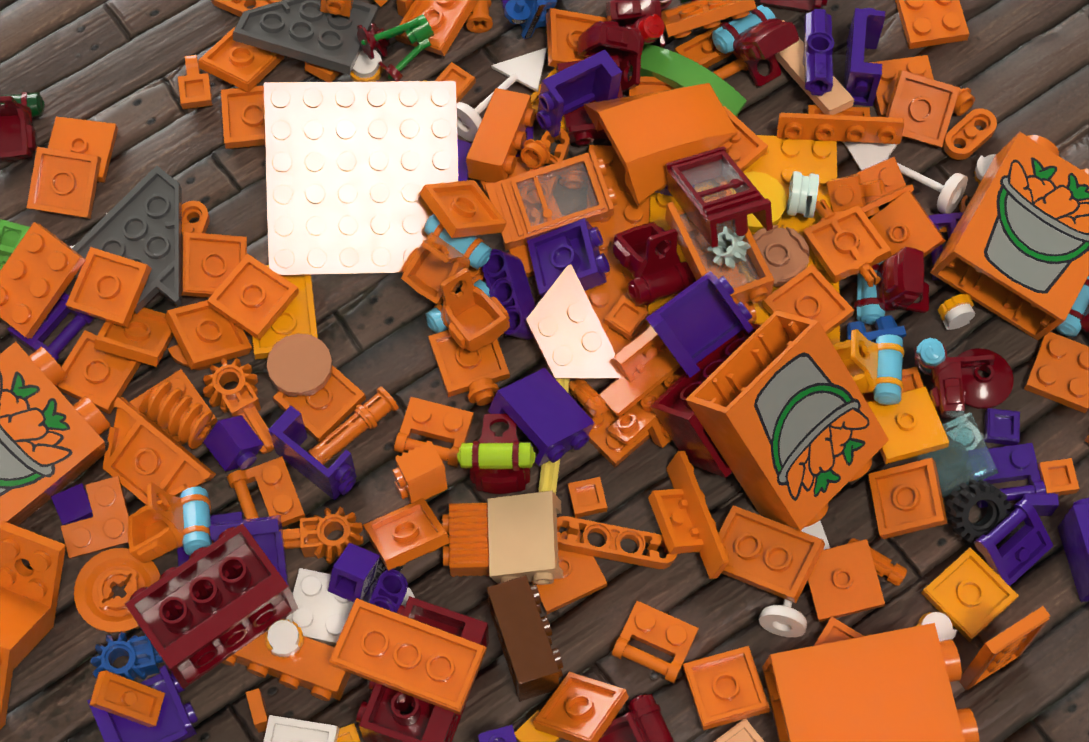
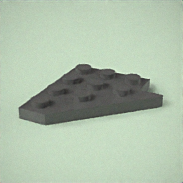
[233,0,378,75]
[72,166,182,314]

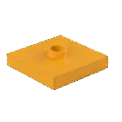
[867,386,949,464]
[921,547,1019,642]

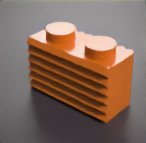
[392,440,448,504]
[442,503,489,577]

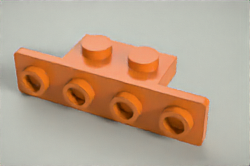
[777,105,904,144]
[599,326,681,417]
[607,367,685,448]
[648,451,729,579]

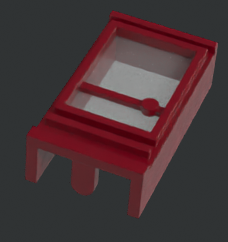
[665,146,773,248]

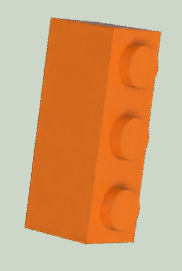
[466,88,536,183]

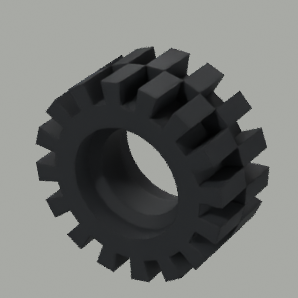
[945,479,1012,543]

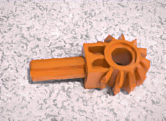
[203,357,275,454]
[282,507,364,564]

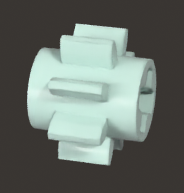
[707,226,751,269]

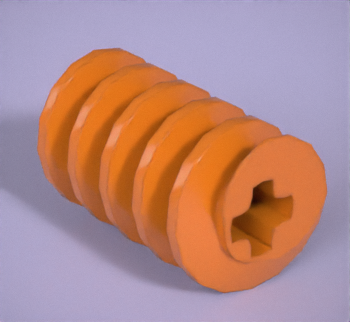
[139,381,213,449]

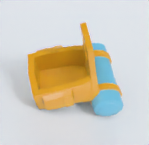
[833,329,904,405]

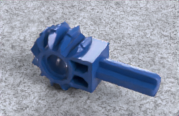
[91,632,164,681]

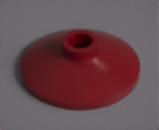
[957,348,1014,409]

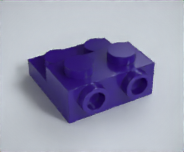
[527,218,610,298]

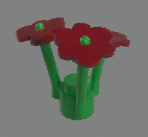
[357,14,434,81]

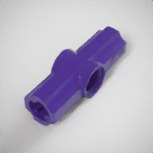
[802,9,835,96]

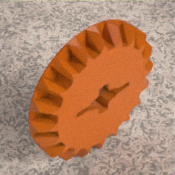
[74,548,161,634]

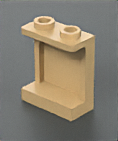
[487,491,563,585]

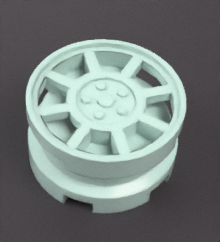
[787,171,819,218]

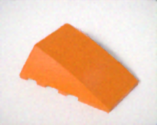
[584,83,737,207]

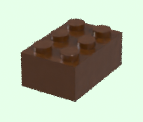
[487,575,563,702]

